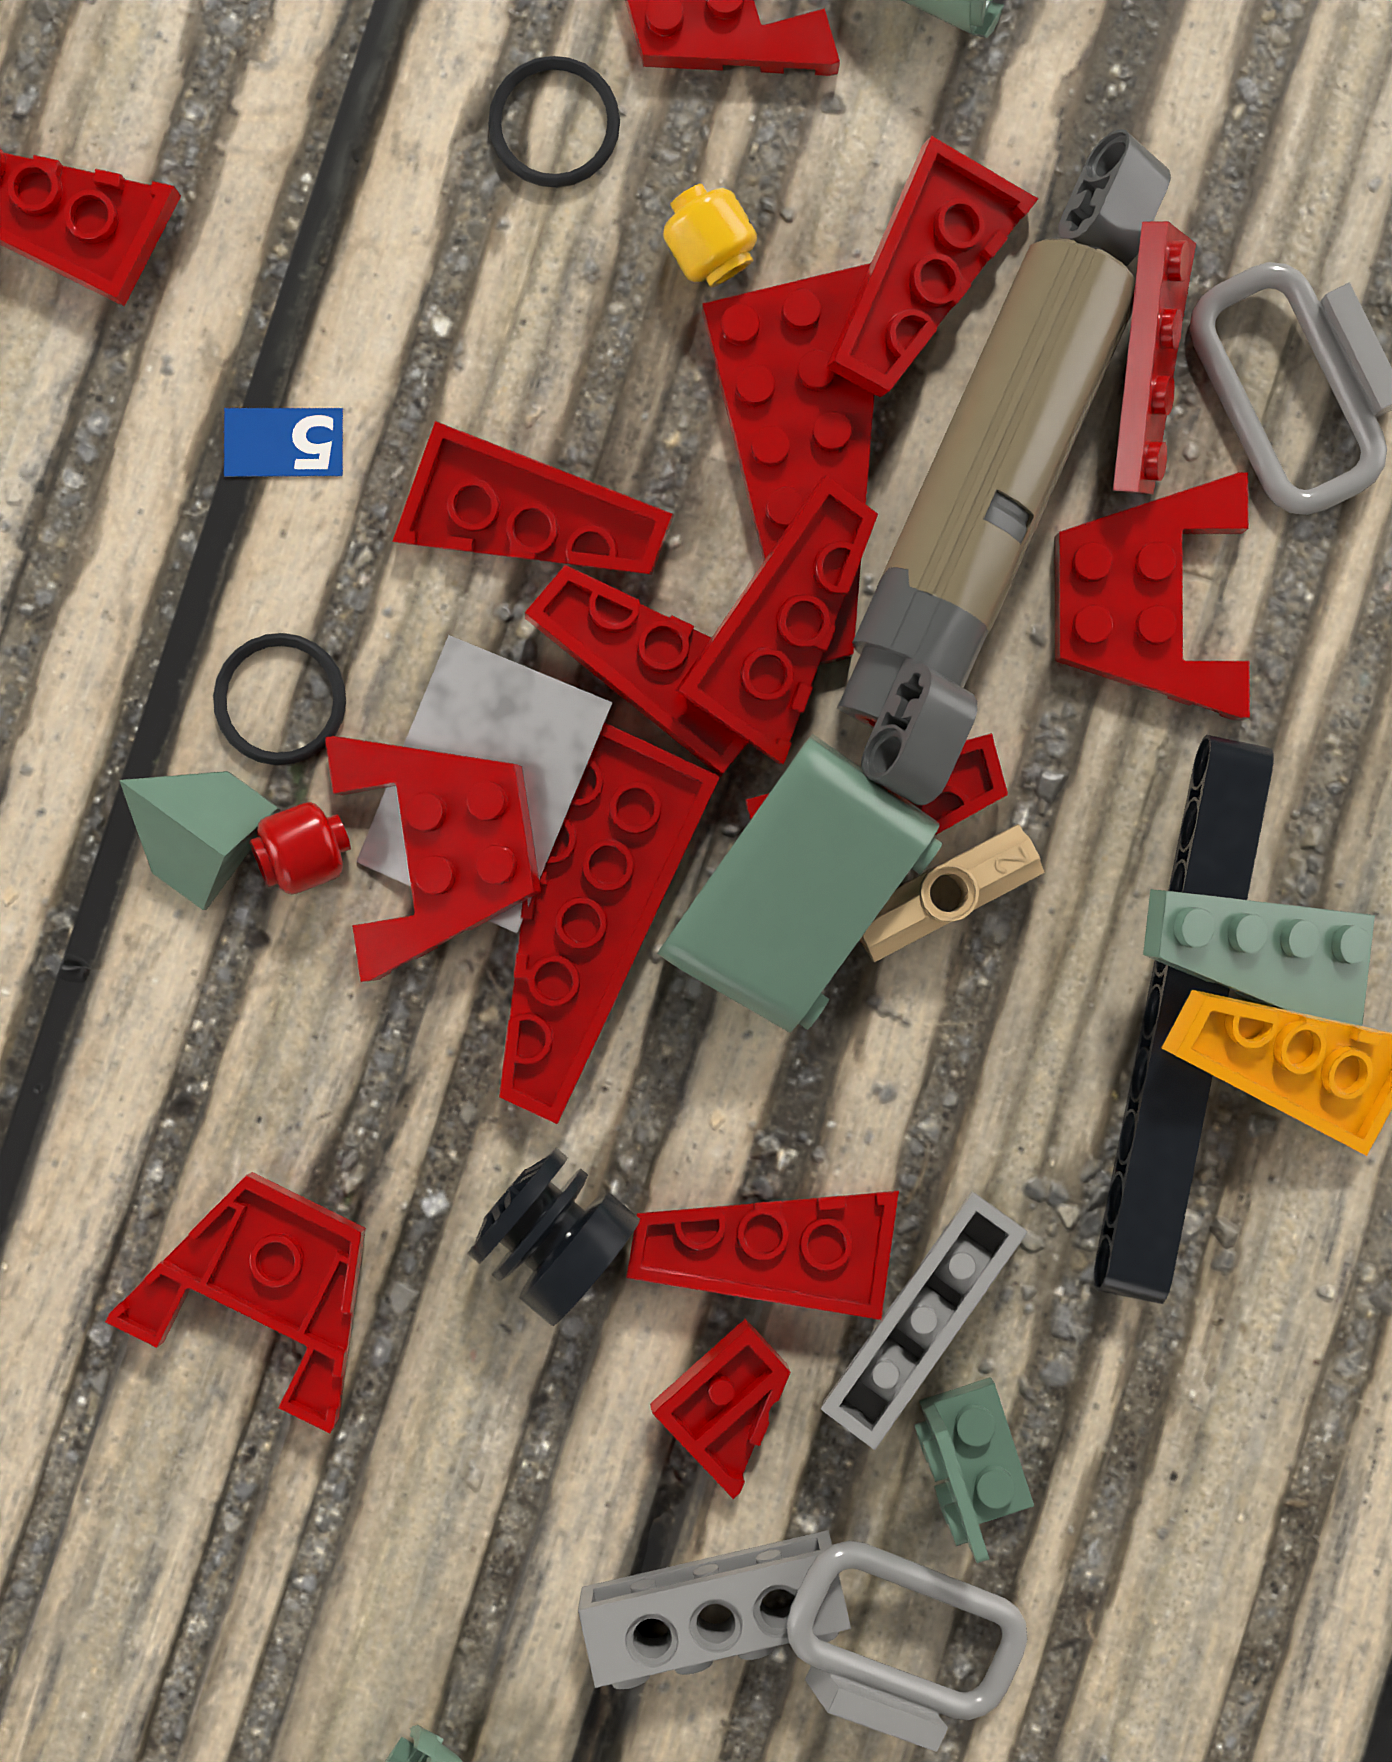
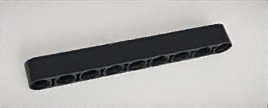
[1094,735,1274,1304]

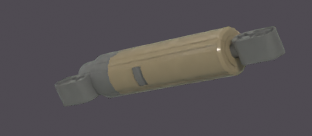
[837,129,1171,805]

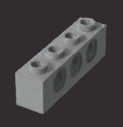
[821,1191,1028,1450]
[578,1530,851,1689]

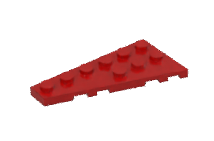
[702,263,875,666]
[499,722,720,1124]

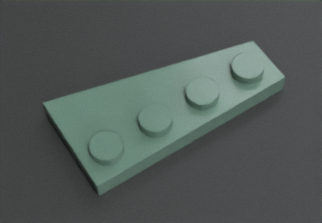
[1143,889,1375,1026]

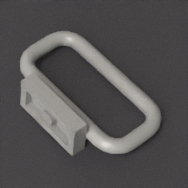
[1189,262,1392,515]
[786,1540,1028,1752]

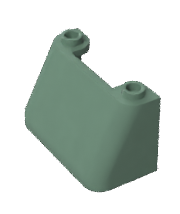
[657,734,943,1033]

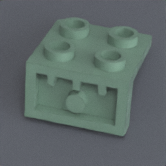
[914,1377,1034,1563]

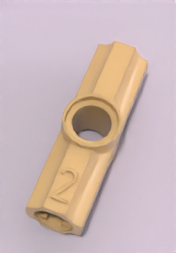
[860,824,1045,963]

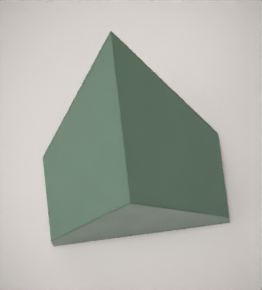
[119,771,280,910]

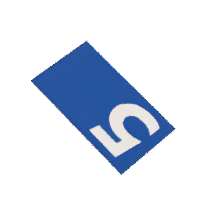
[224,408,343,477]

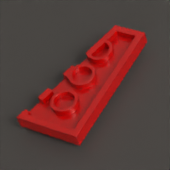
[826,136,1038,398]

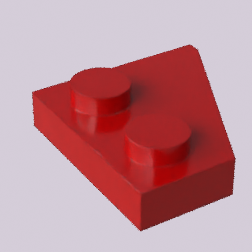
[650,1318,791,1499]

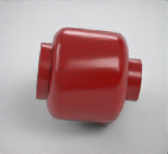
[249,802,351,895]

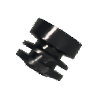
[467,1148,640,1326]

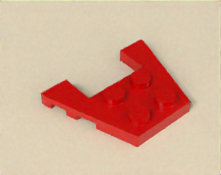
[625,0,840,76]
[1054,472,1250,720]
[325,736,541,982]
[105,1172,366,1434]

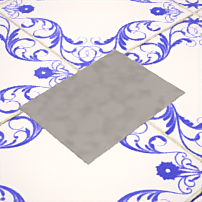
[356,635,613,933]

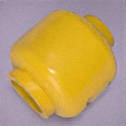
[663,183,757,288]

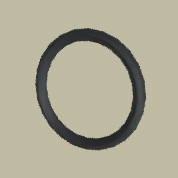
[488,56,620,188]
[213,633,346,766]

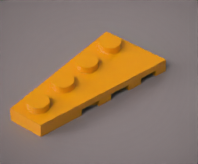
[1161,990,1392,1156]

